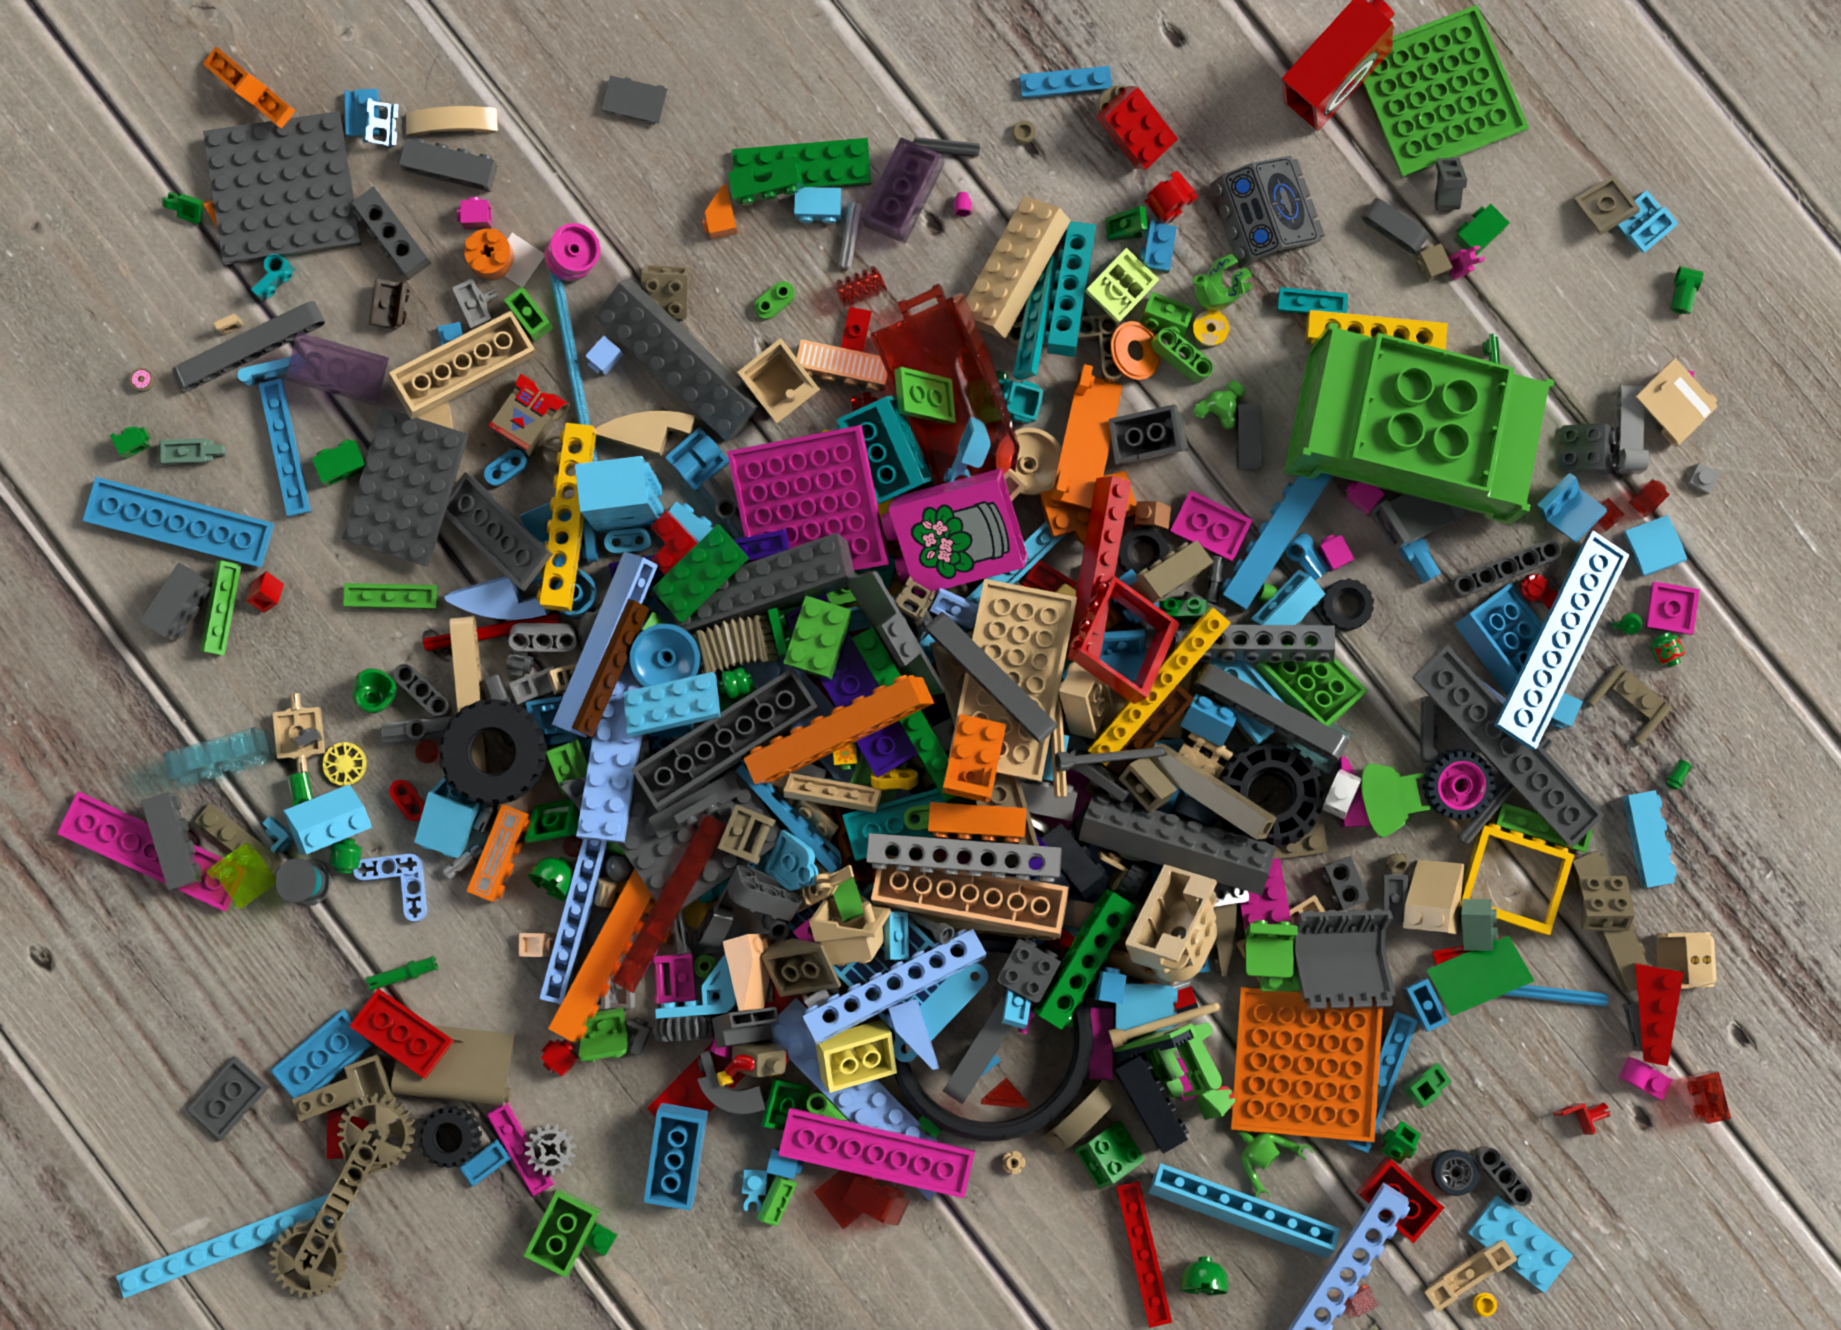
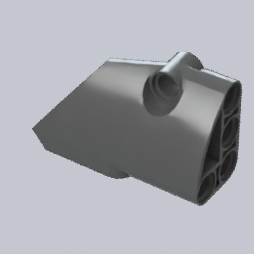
[689,864,802,957]

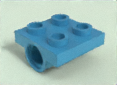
[665,427,729,492]

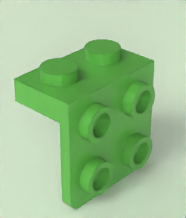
[1245,920,1298,978]
[579,1007,628,1062]

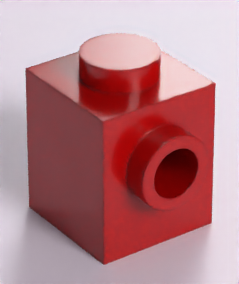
[541,1039,579,1076]

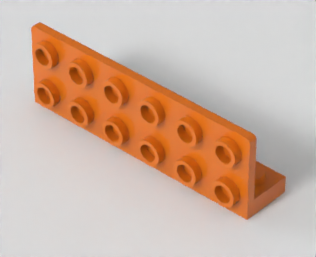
[1051,364,1122,510]

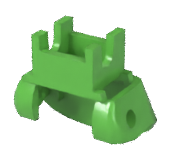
[1361,763,1431,838]

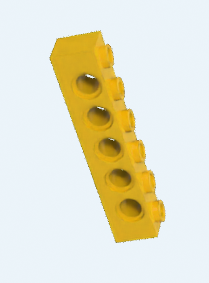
[1305,310,1448,350]

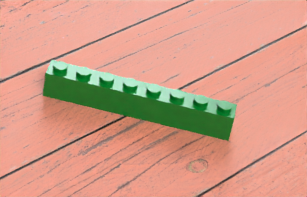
[852,627,960,803]

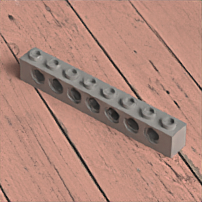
[867,833,1062,882]

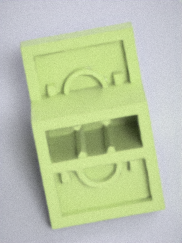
[1085,248,1159,323]

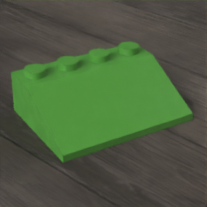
[1254,644,1368,728]

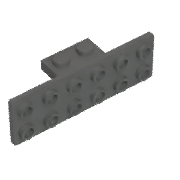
[845,571,946,696]

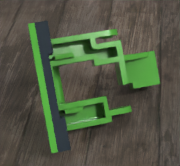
[1113,1022,1235,1120]

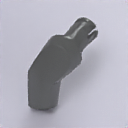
[577,600,604,652]

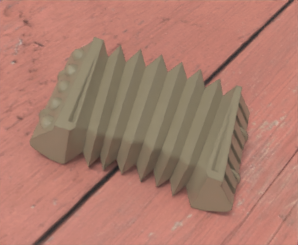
[692,615,779,678]

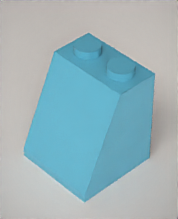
[414,777,481,858]

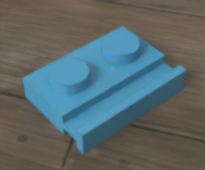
[344,89,381,137]

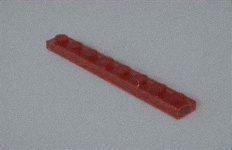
[612,816,727,993]

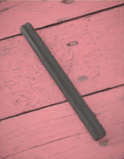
[1458,736,1552,845]

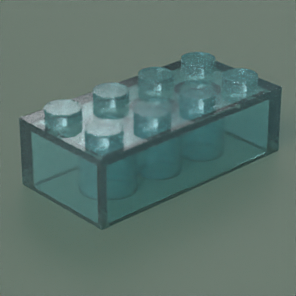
[163,727,273,786]

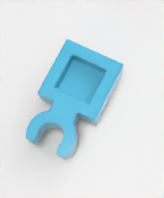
[742,1169,768,1212]

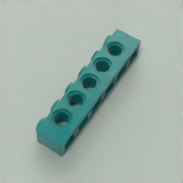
[1044,221,1096,357]

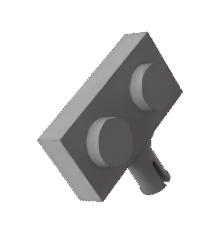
[452,278,499,330]

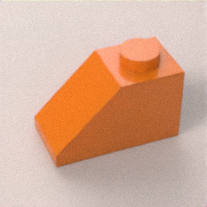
[702,184,738,239]

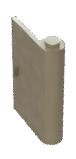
[391,1025,515,1107]

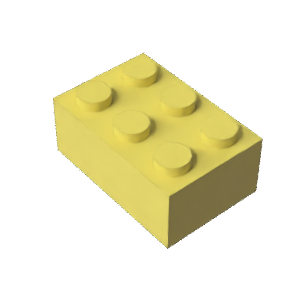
[816,1019,897,1093]

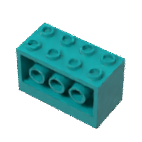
[836,395,934,504]

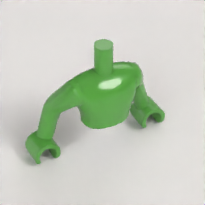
[1238,1130,1313,1199]

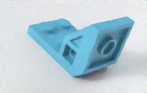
[655,955,737,1019]

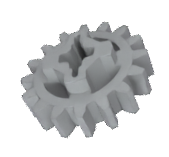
[525,1124,576,1176]

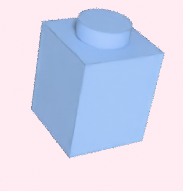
[586,336,623,375]

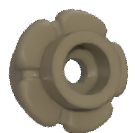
[1386,852,1408,874]

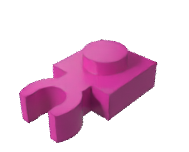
[1448,246,1485,281]

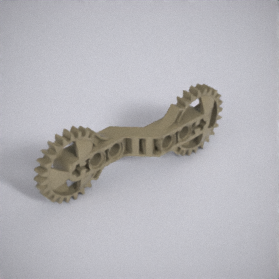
[269,1093,417,1299]

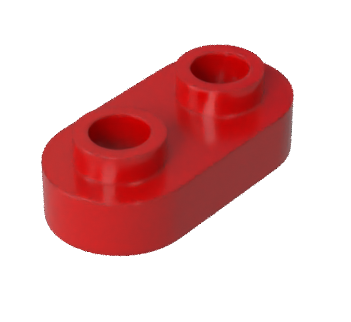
[389,779,425,822]

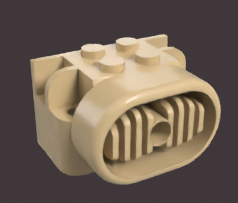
[1125,864,1217,982]

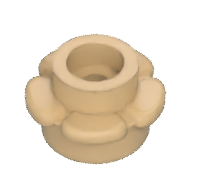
[1002,1151,1025,1175]

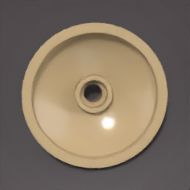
[996,428,1062,496]

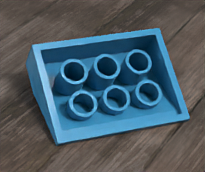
[1454,582,1543,696]

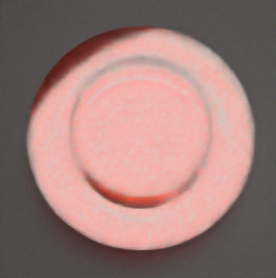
[415,740,439,763]

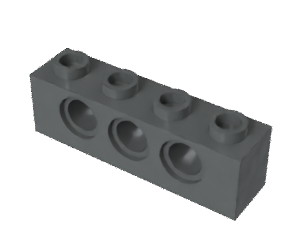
[351,186,431,280]

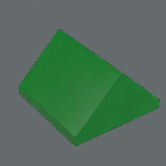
[525,799,580,843]
[761,1077,810,1130]

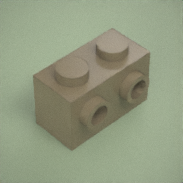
[1118,758,1177,813]

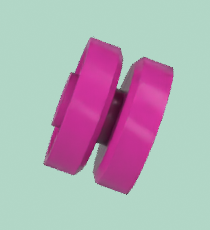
[544,223,601,281]

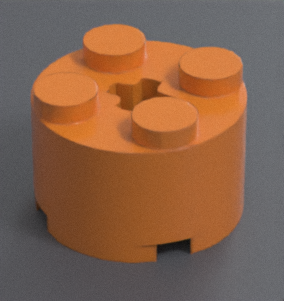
[464,228,514,280]

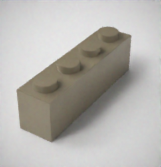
[1131,540,1213,604]

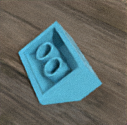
[283,784,372,854]

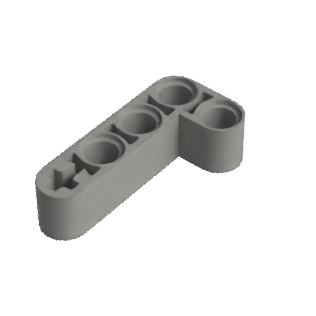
[1614,385,1649,474]

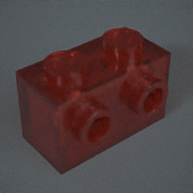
[1687,1070,1731,1124]

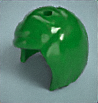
[352,668,396,714]

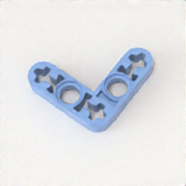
[353,854,427,922]

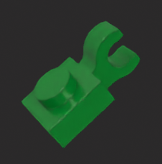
[162,192,203,224]

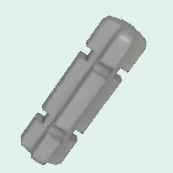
[442,844,483,879]

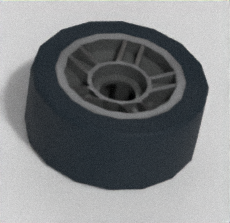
[1172,794,1218,827]
[1431,1149,1479,1196]

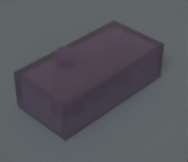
[861,137,945,244]
[285,332,389,405]

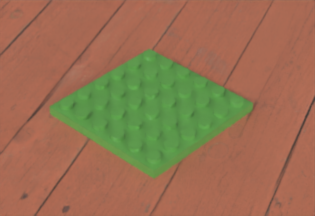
[1362,5,1529,178]

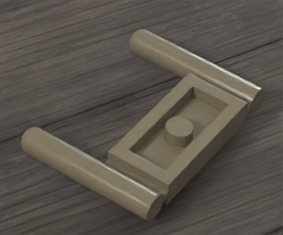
[1587,664,1672,745]

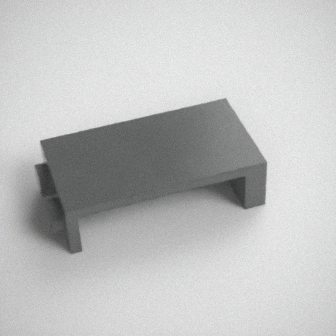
[1371,494,1468,551]

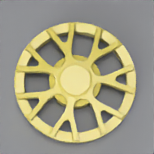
[323,742,367,786]

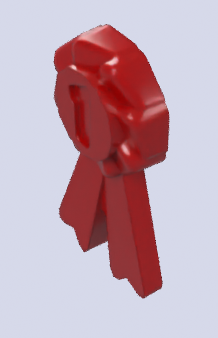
[1520,574,1558,611]

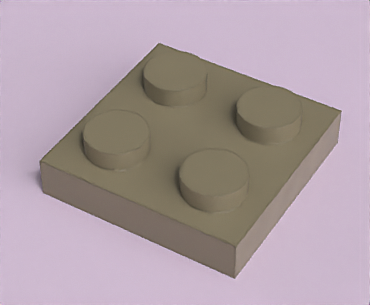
[1574,175,1640,235]

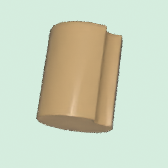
[594,877,618,908]

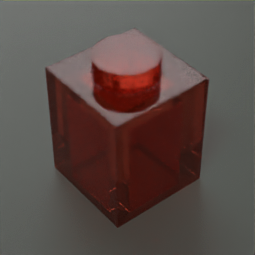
[1628,479,1670,518]

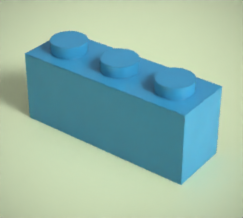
[1086,966,1127,1004]

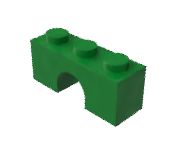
[728,156,804,206]

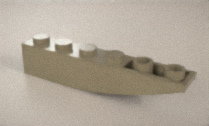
[1211,903,1237,976]

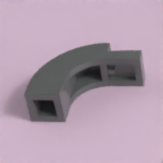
[697,1050,766,1114]

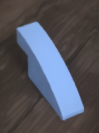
[444,576,551,620]

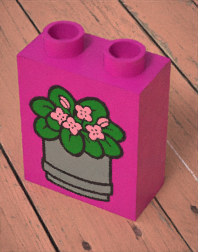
[882,468,1028,596]

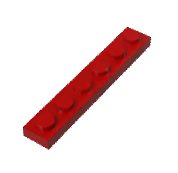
[1116,1180,1173,1328]

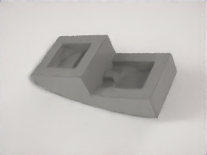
[509,666,563,705]

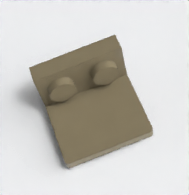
[641,264,690,319]
[1579,876,1635,931]

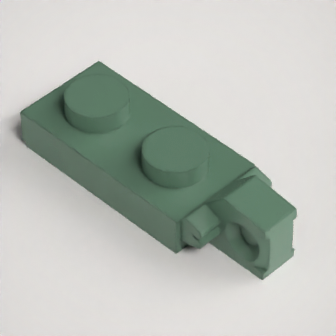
[160,438,226,465]

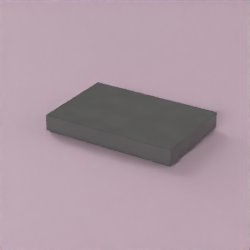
[185,1056,270,1141]

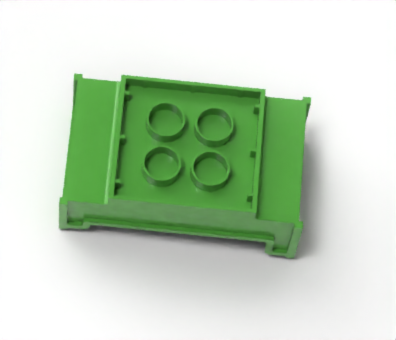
[1283,322,1554,526]

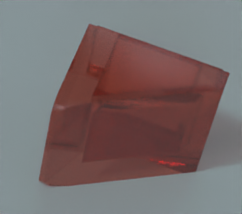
[1347,1284,1379,1317]

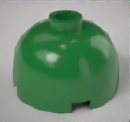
[528,857,574,901]
[1181,1257,1229,1295]

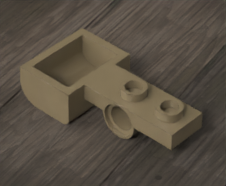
[292,1054,394,1121]

